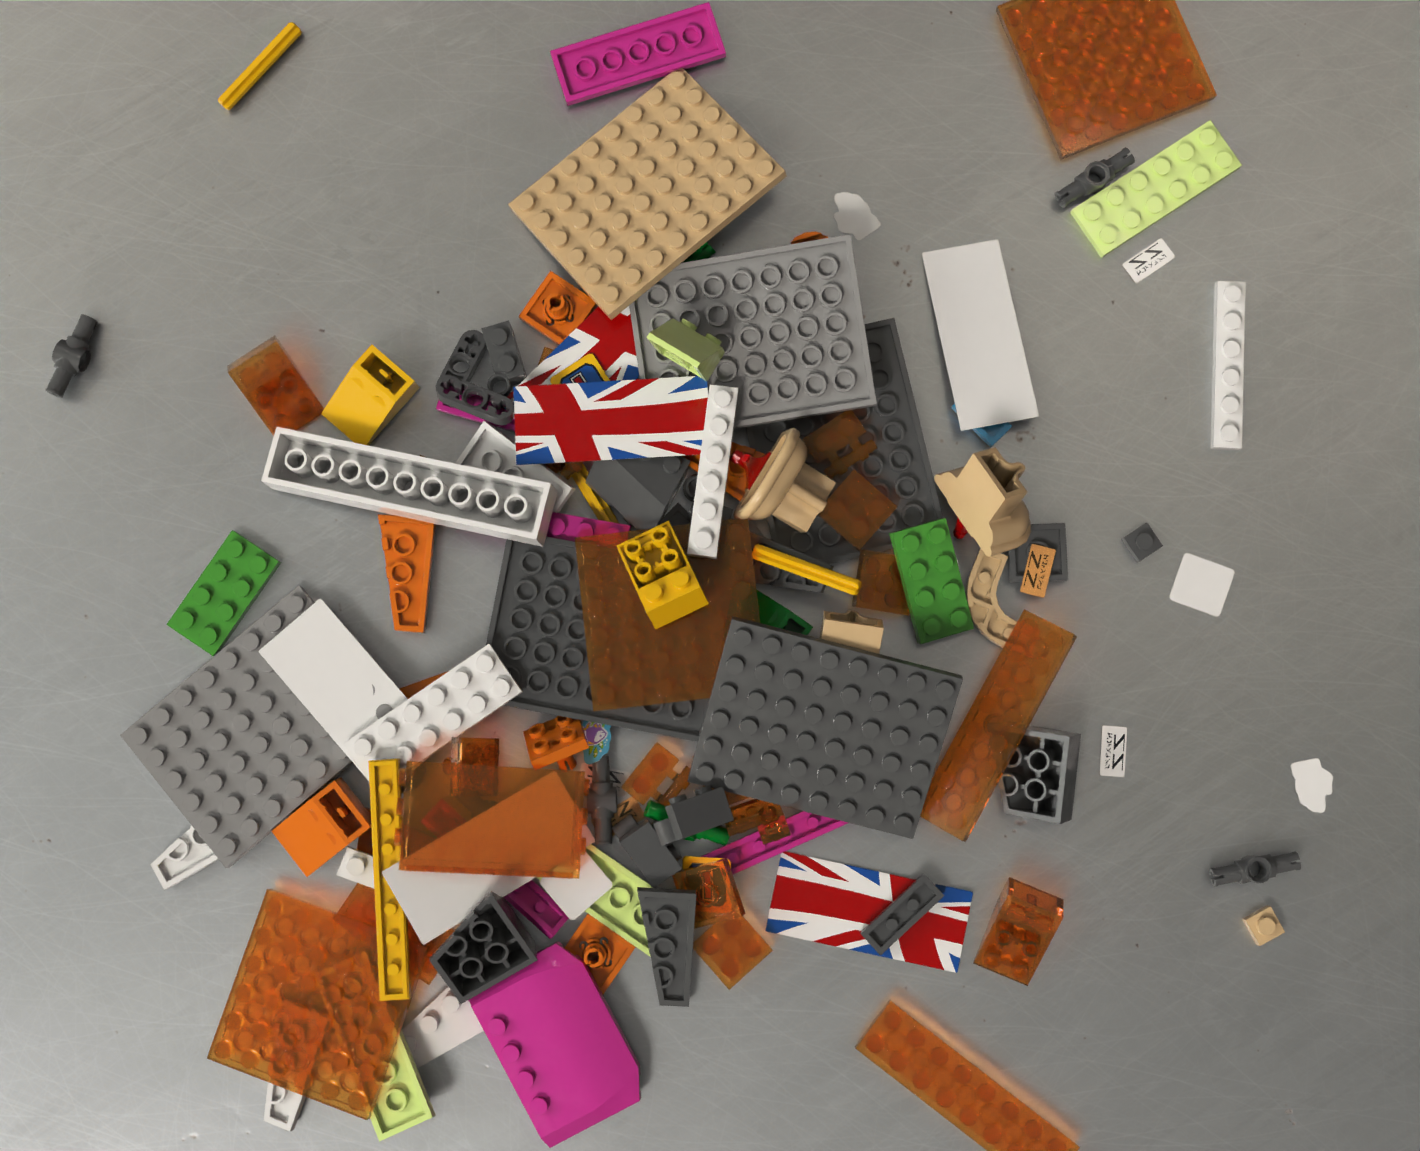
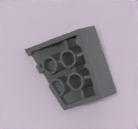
[585,456,690,533]
[987,723,1081,824]
[430,891,538,1004]

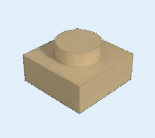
[1242,905,1285,946]

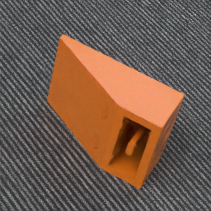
[272,777,371,877]

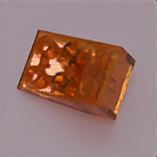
[227,335,324,436]
[973,877,1064,986]

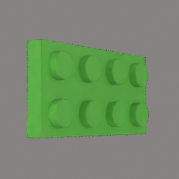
[889,518,974,644]
[166,530,282,656]

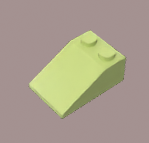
[646,318,725,381]

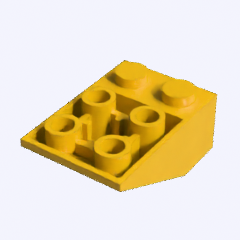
[321,344,420,446]
[616,520,709,629]

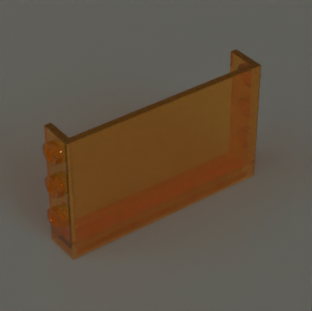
[394,761,589,879]

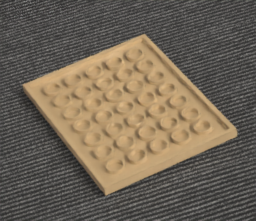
[508,68,787,320]

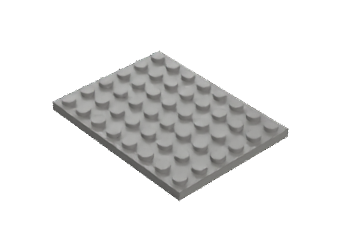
[629,234,877,429]
[120,585,393,868]

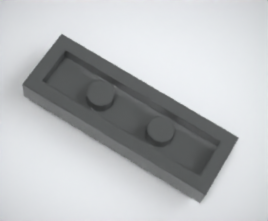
[860,873,944,956]

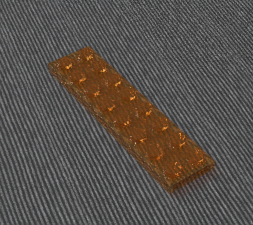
[920,609,1077,842]
[855,999,1080,1151]

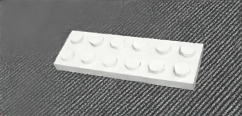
[343,644,523,781]

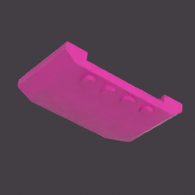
[469,941,641,1148]

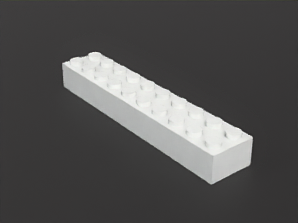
[261,427,558,547]

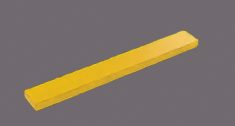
[368,759,411,1001]

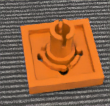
[519,270,597,345]
[523,716,589,772]
[564,914,635,994]

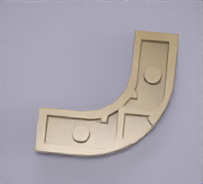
[966,548,1041,658]

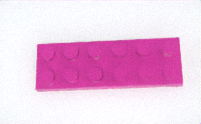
[550,2,726,106]

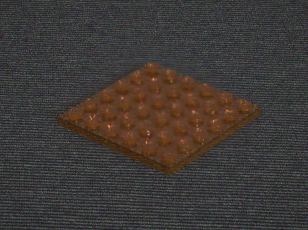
[996,0,1217,160]
[575,518,760,712]
[207,889,430,1120]

